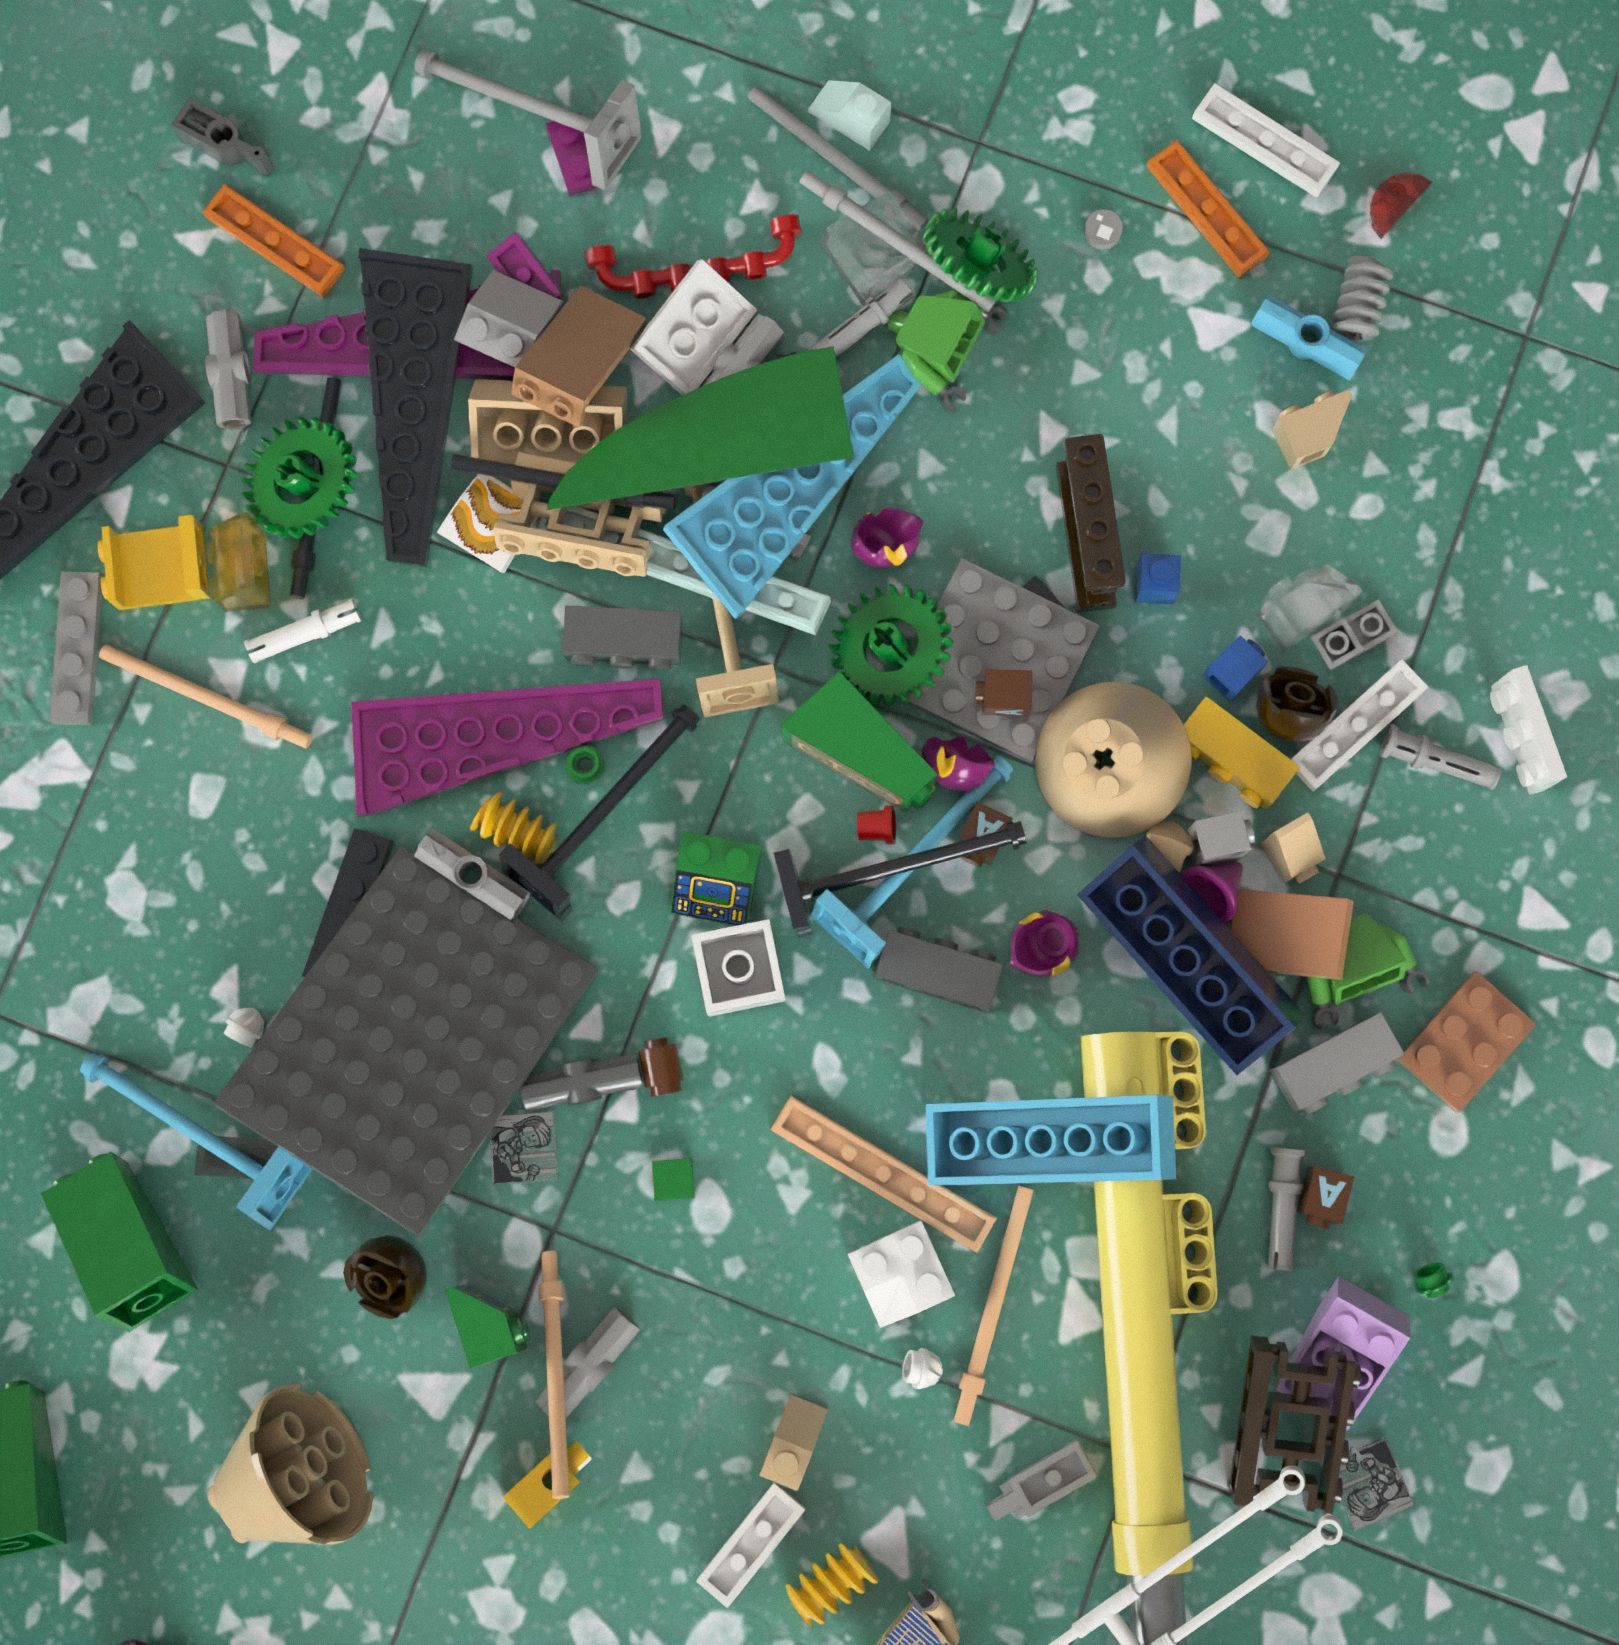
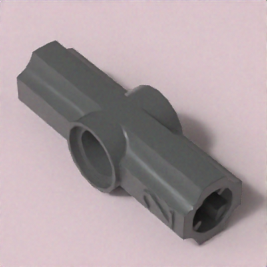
[520,1053,644,1111]

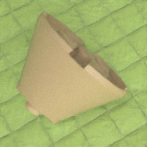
[1035,682,1192,838]
[208,1383,373,1545]

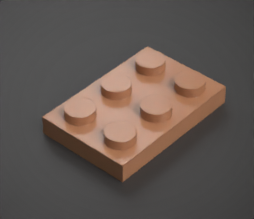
[1396,971,1537,1113]

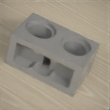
[1186,810,1255,866]

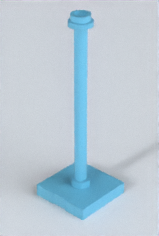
[811,755,1013,969]
[80,1053,313,1231]

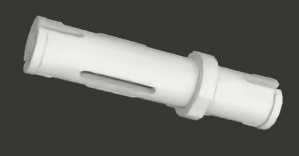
[244,598,362,664]

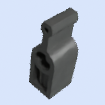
[172,97,274,176]

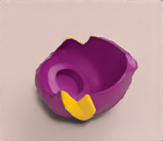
[850,508,924,568]
[922,736,995,792]
[1010,910,1079,978]

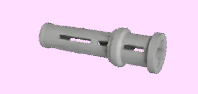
[1379,724,1502,790]
[1267,1147,1307,1271]

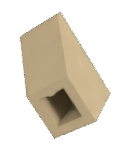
[1272,389,1352,470]

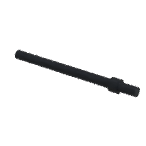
[289,377,342,599]
[451,454,677,510]

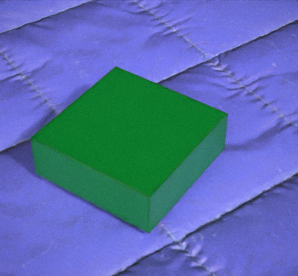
[652,1158,695,1201]

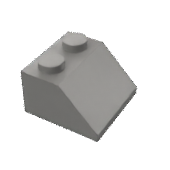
[454,270,563,367]

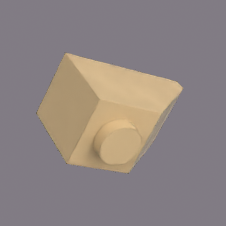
[1260,812,1325,884]
[759,1394,828,1491]

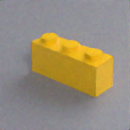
[1184,696,1300,810]

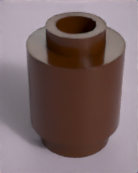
[638,1037,684,1097]

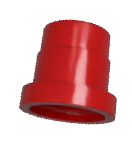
[857,805,897,845]

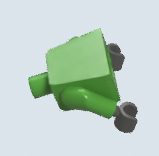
[888,290,1007,413]
[1307,914,1429,1029]

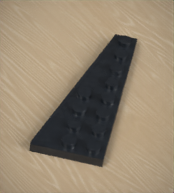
[359,248,473,567]
[0,320,205,580]

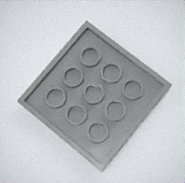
[896,558,1100,764]

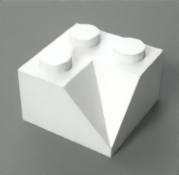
[847,1220,955,1328]

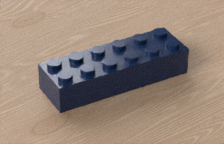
[1077,835,1306,1076]

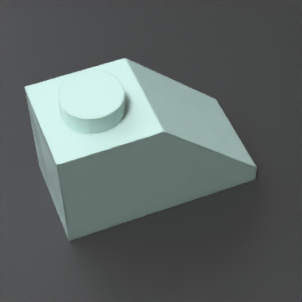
[808,80,891,151]

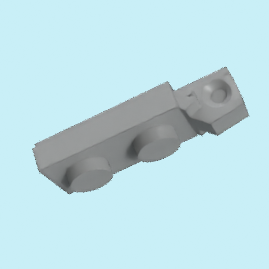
[985,1439,1098,1521]

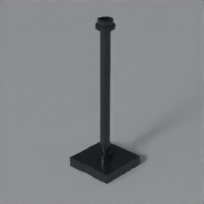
[499,704,700,922]
[773,820,1027,938]

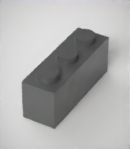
[562,605,683,670]
[874,926,1003,1013]

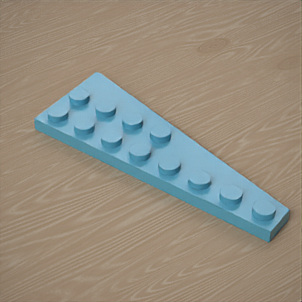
[663,354,922,619]

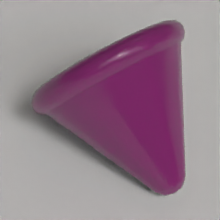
[1181,861,1243,923]

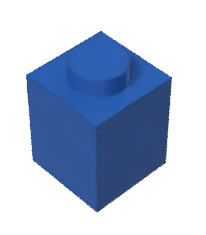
[1135,553,1181,604]
[1202,635,1268,702]

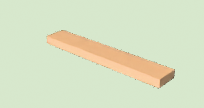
[771,1096,997,1253]

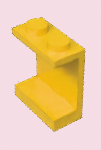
[97,515,210,610]

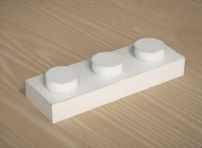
[696,1482,806,1608]

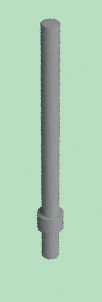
[748,86,929,232]
[799,169,996,312]

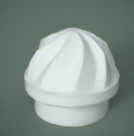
[223,1007,264,1048]
[902,1348,943,1389]

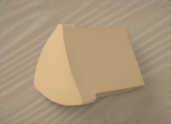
[1147,821,1194,873]

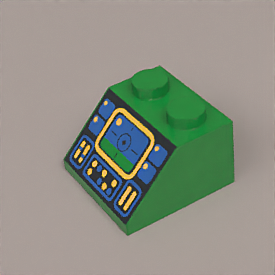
[670,831,762,926]
[445,1285,530,1369]

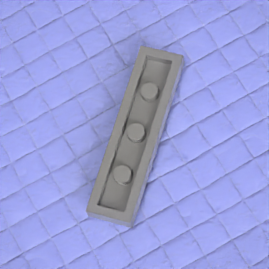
[50,572,104,726]

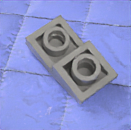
[1310,599,1398,671]

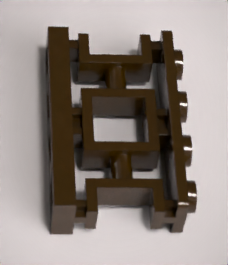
[1056,434,1126,613]
[1229,1335,1361,1515]

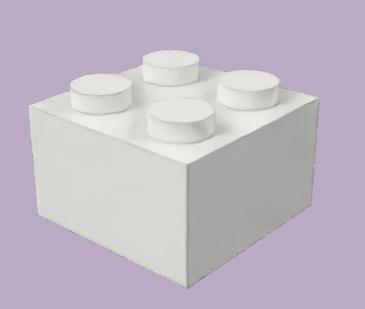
[691,919,786,1017]

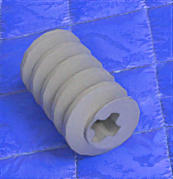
[1330,256,1394,343]

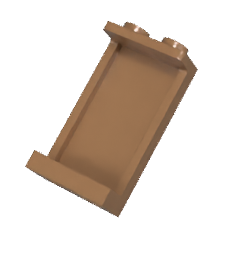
[511,285,647,427]

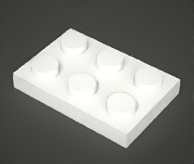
[630,260,757,395]
[1490,665,1567,795]

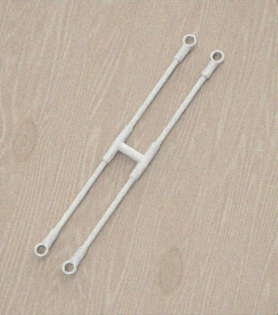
[1048,1465,1342,1645]

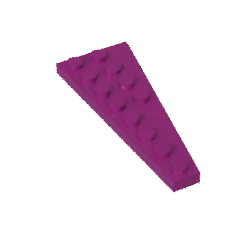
[252,270,562,380]
[351,679,664,817]

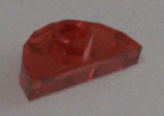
[1369,173,1432,240]

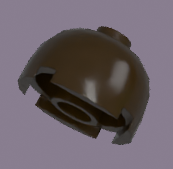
[1256,667,1338,742]
[343,1235,427,1319]

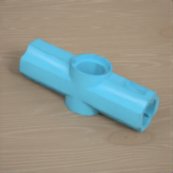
[1251,294,1368,381]

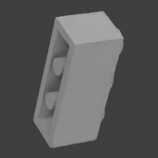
[1270,1012,1405,1114]

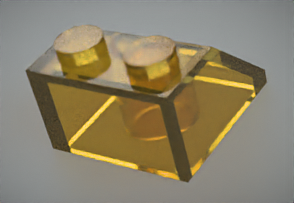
[206,512,271,612]

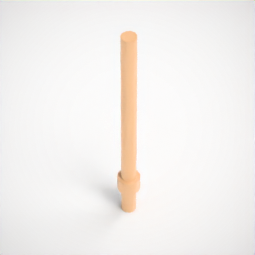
[99,644,313,749]
[954,1186,1034,1426]
[539,1251,569,1499]

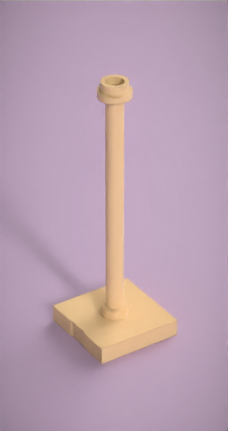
[684,483,780,718]

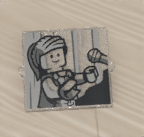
[490,1109,559,1187]
[1339,1437,1416,1532]

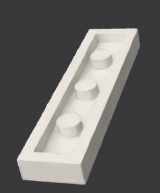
[1192,83,1340,198]
[1291,659,1429,792]

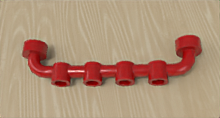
[585,215,802,299]

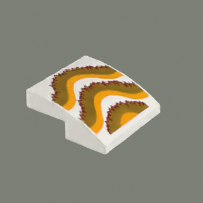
[437,474,541,573]

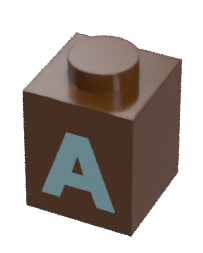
[975,669,1033,716]
[958,802,1013,867]
[1296,1166,1354,1229]

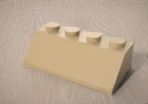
[468,379,627,465]

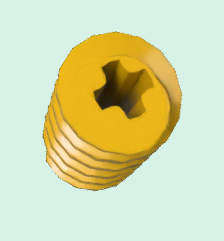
[470,791,557,865]
[785,1543,879,1630]

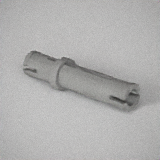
[810,277,914,357]

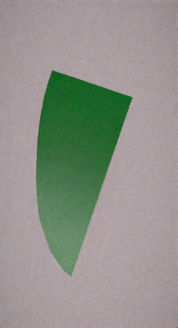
[546,346,854,511]

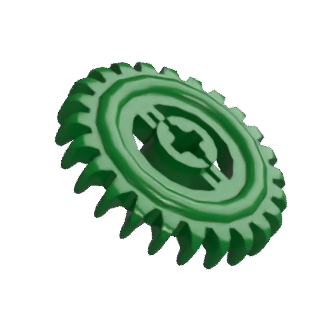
[924,208,1038,302]
[241,416,357,539]
[829,584,954,707]

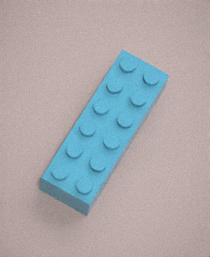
[926,1095,1177,1186]

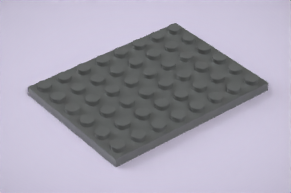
[213,846,598,1237]

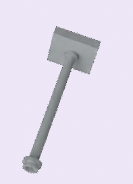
[415,50,642,190]

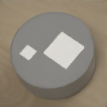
[1084,209,1123,250]

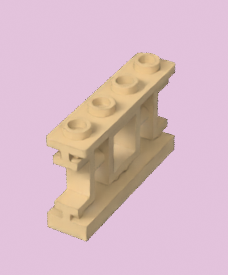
[493,452,668,577]

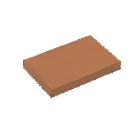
[1231,889,1354,980]

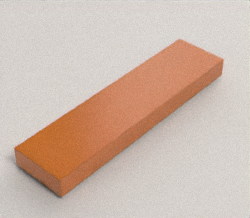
[1146,140,1270,279]
[202,183,346,298]

